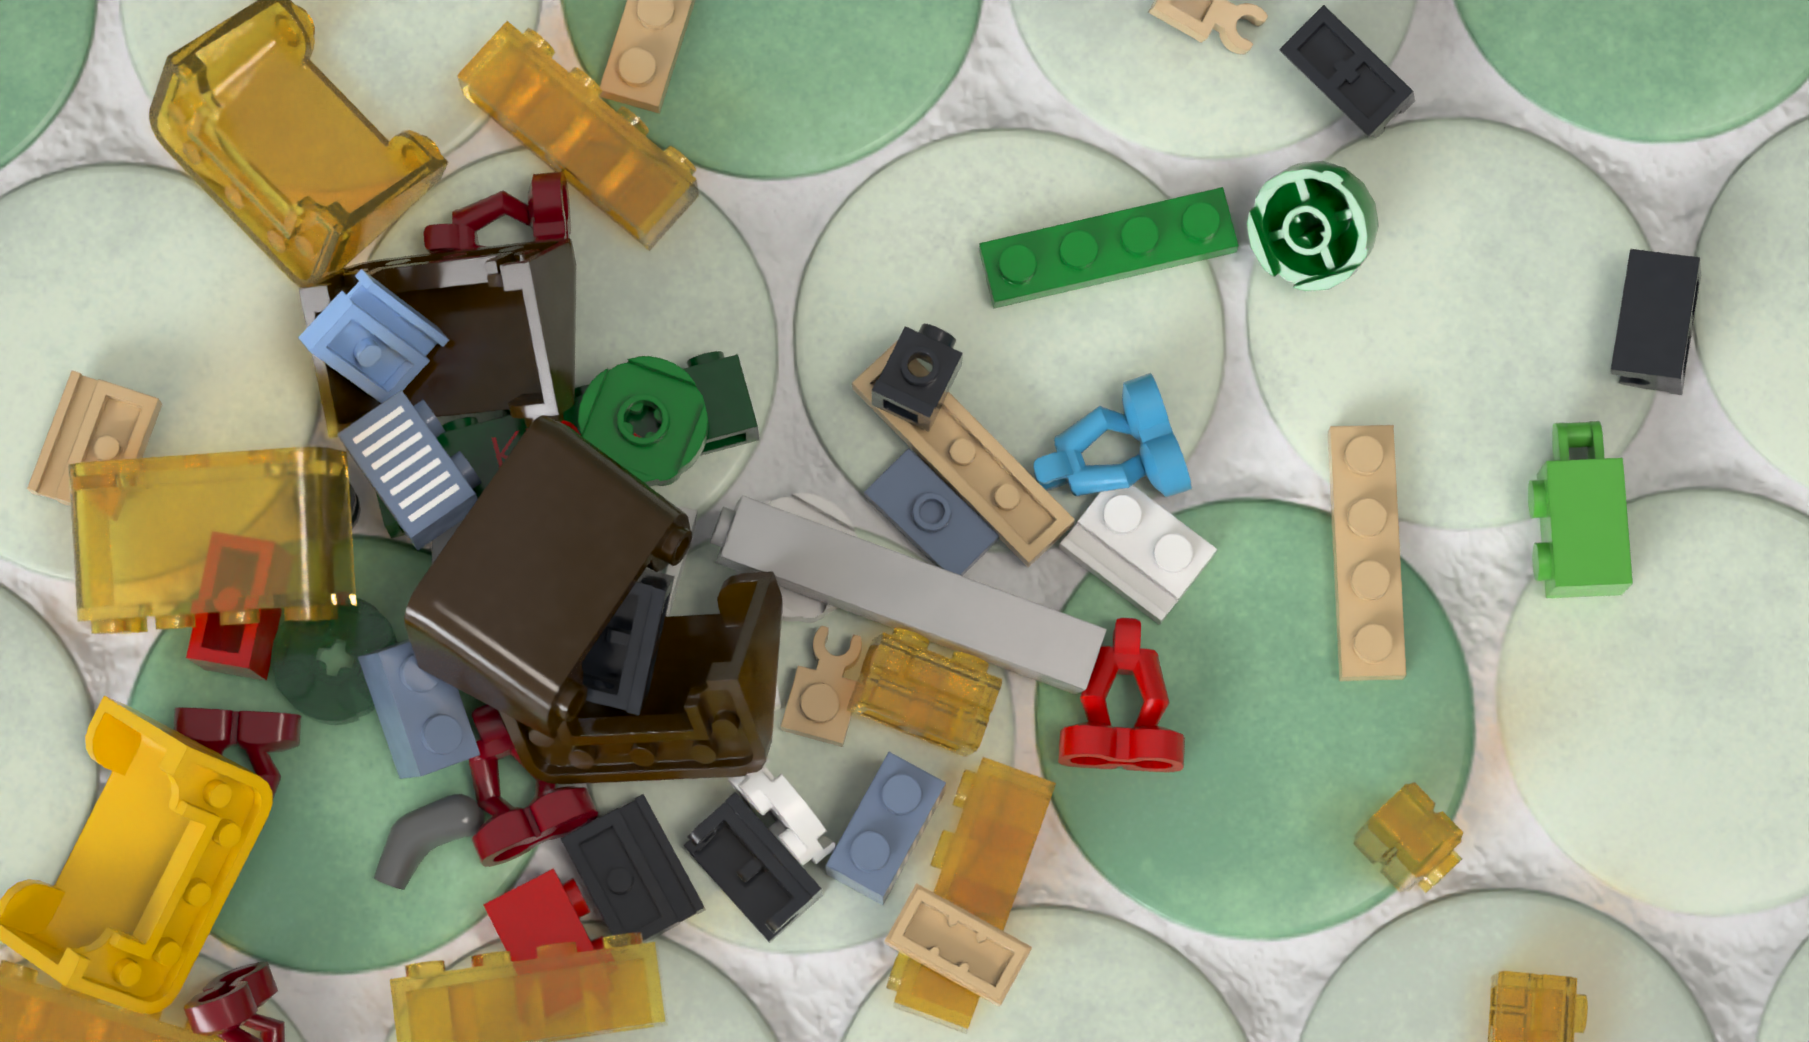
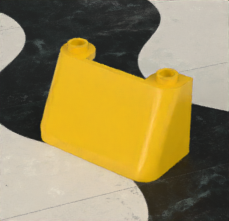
[0,696,273,1014]

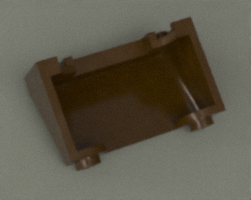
[299,238,576,438]
[404,415,693,738]
[499,571,783,784]

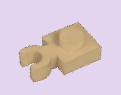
[1148,0,1268,54]
[781,626,862,747]

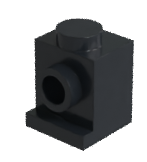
[872,323,963,432]

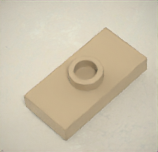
[884,883,1032,1007]

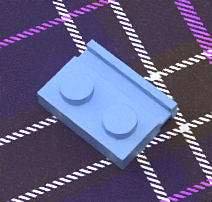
[298,269,449,403]

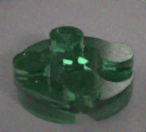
[271,594,398,725]

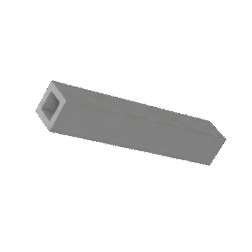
[710,495,1107,694]

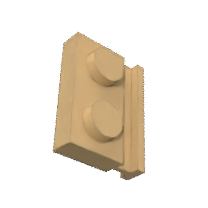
[27,370,162,522]

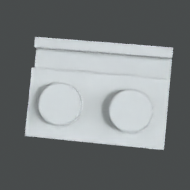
[1059,485,1217,625]

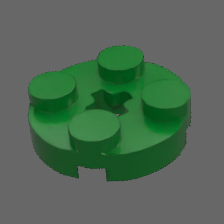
[578,356,709,487]

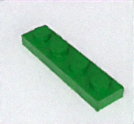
[979,187,1239,309]

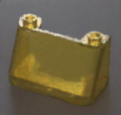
[149,0,448,288]

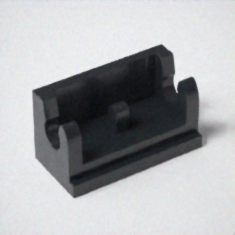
[1279,5,1415,138]
[1611,249,1701,395]
[582,569,675,715]
[683,792,823,943]

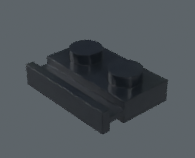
[561,794,706,955]

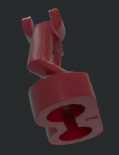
[423,171,571,253]
[468,704,598,867]
[173,707,302,828]
[183,961,285,1042]

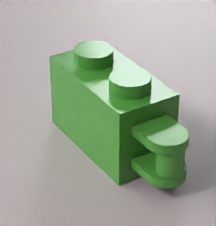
[1528,421,1633,598]

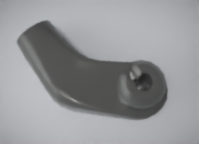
[373,794,485,890]

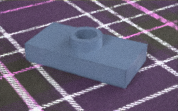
[864,448,999,576]

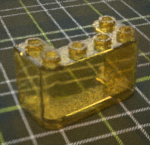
[68,447,357,634]

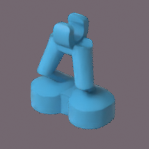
[1033,373,1192,497]

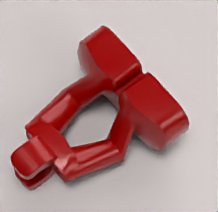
[1058,618,1185,772]

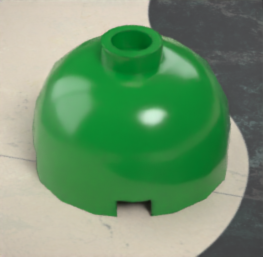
[1247,161,1379,292]

